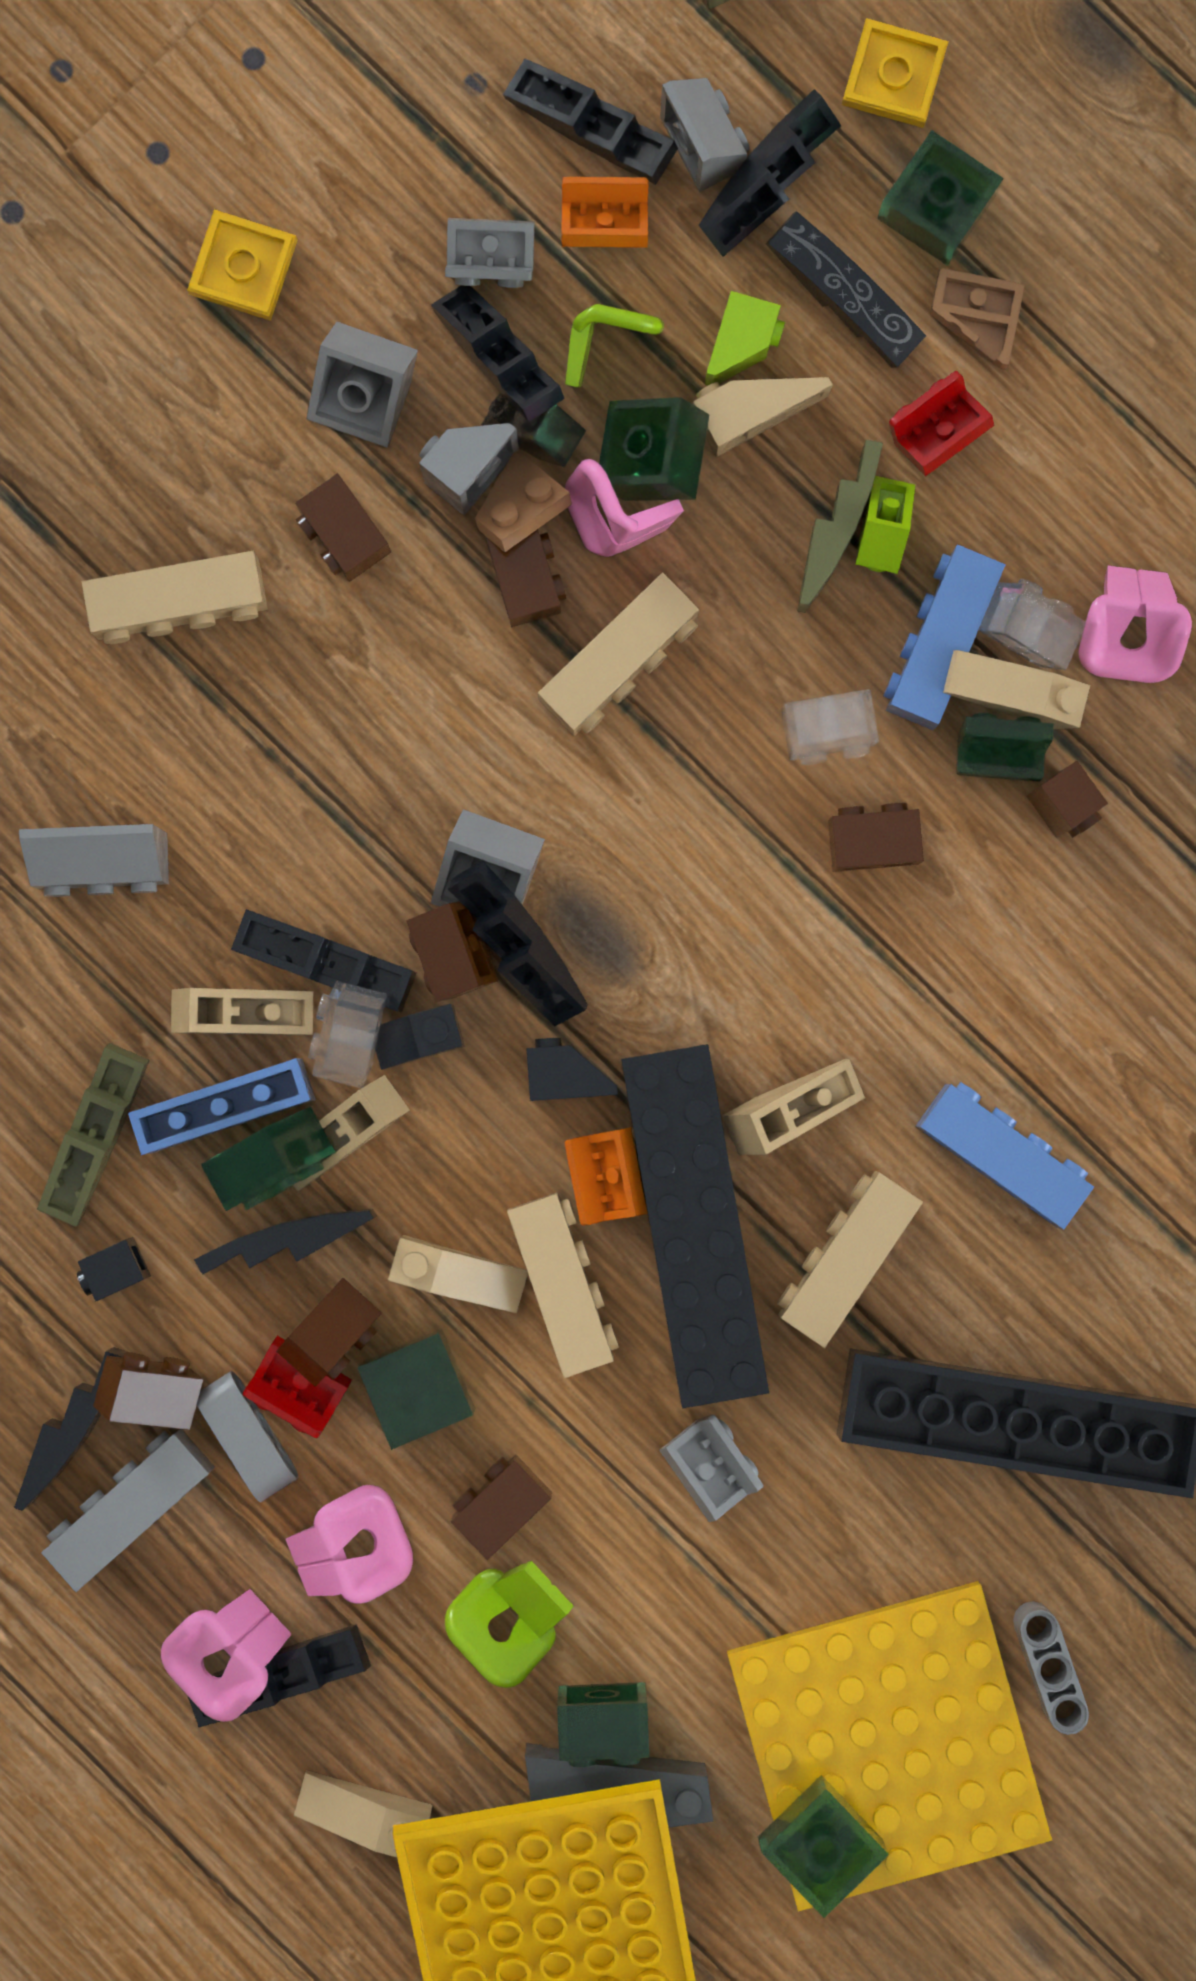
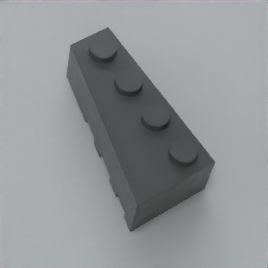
[525,1743,714,1828]

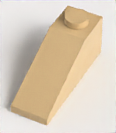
[692,377,833,457]
[943,650,1090,729]
[171,988,313,1035]
[722,1059,865,1155]
[273,1075,410,1191]
[388,1235,528,1313]
[294,1770,433,1857]

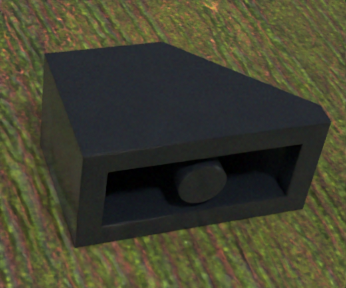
[370,1004,465,1070]
[526,1038,618,1101]

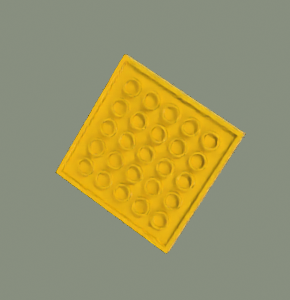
[727,1581,1052,1912]
[393,1779,696,1981]

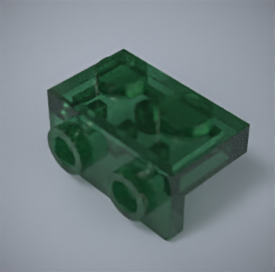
[956,713,1054,782]

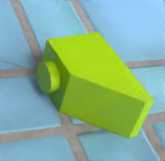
[705,291,785,386]
[855,476,916,574]

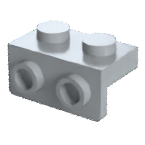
[445,218,535,288]
[659,1415,763,1522]

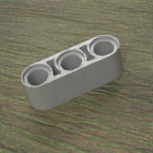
[197,1371,299,1502]
[1013,1601,1089,1735]

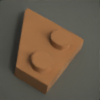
[930,267,1025,370]
[475,450,572,552]

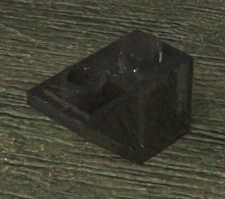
[481,393,586,467]

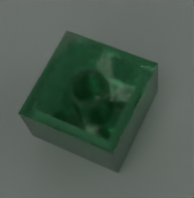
[877,130,1004,266]
[599,397,710,501]
[201,1106,336,1211]
[357,1328,475,1450]
[557,1682,650,1767]
[758,1775,889,1918]

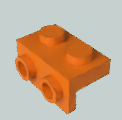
[561,177,649,248]
[565,1127,648,1226]

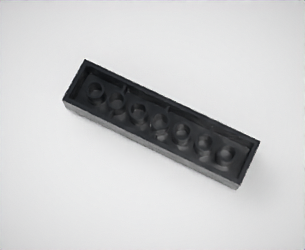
[621,1044,769,1409]
[836,1348,1196,1499]

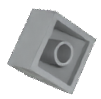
[660,78,750,192]
[306,322,418,447]
[419,423,519,516]
[431,809,545,919]

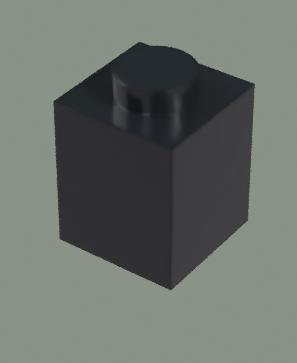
[77,1237,151,1302]

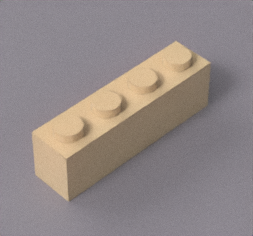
[81,550,268,644]
[537,572,699,736]
[777,1171,923,1348]
[507,1192,619,1378]

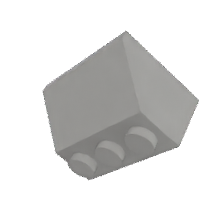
[19,824,169,897]

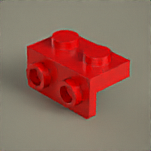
[889,371,994,477]
[243,1335,352,1438]

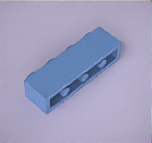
[883,544,1006,730]
[128,1058,316,1155]
[915,1082,1094,1230]

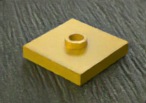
[841,18,949,128]
[187,209,298,321]

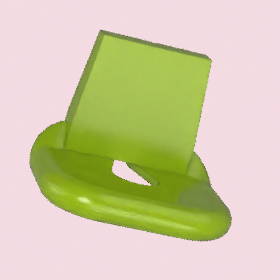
[565,304,664,387]
[445,1561,574,1688]

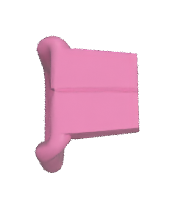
[565,459,684,557]
[1078,566,1192,683]
[286,1485,413,1604]
[161,1589,291,1722]

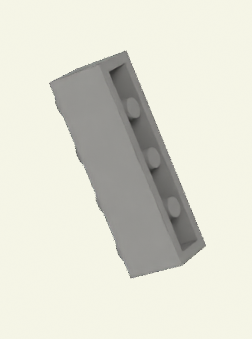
[41,1429,215,1592]

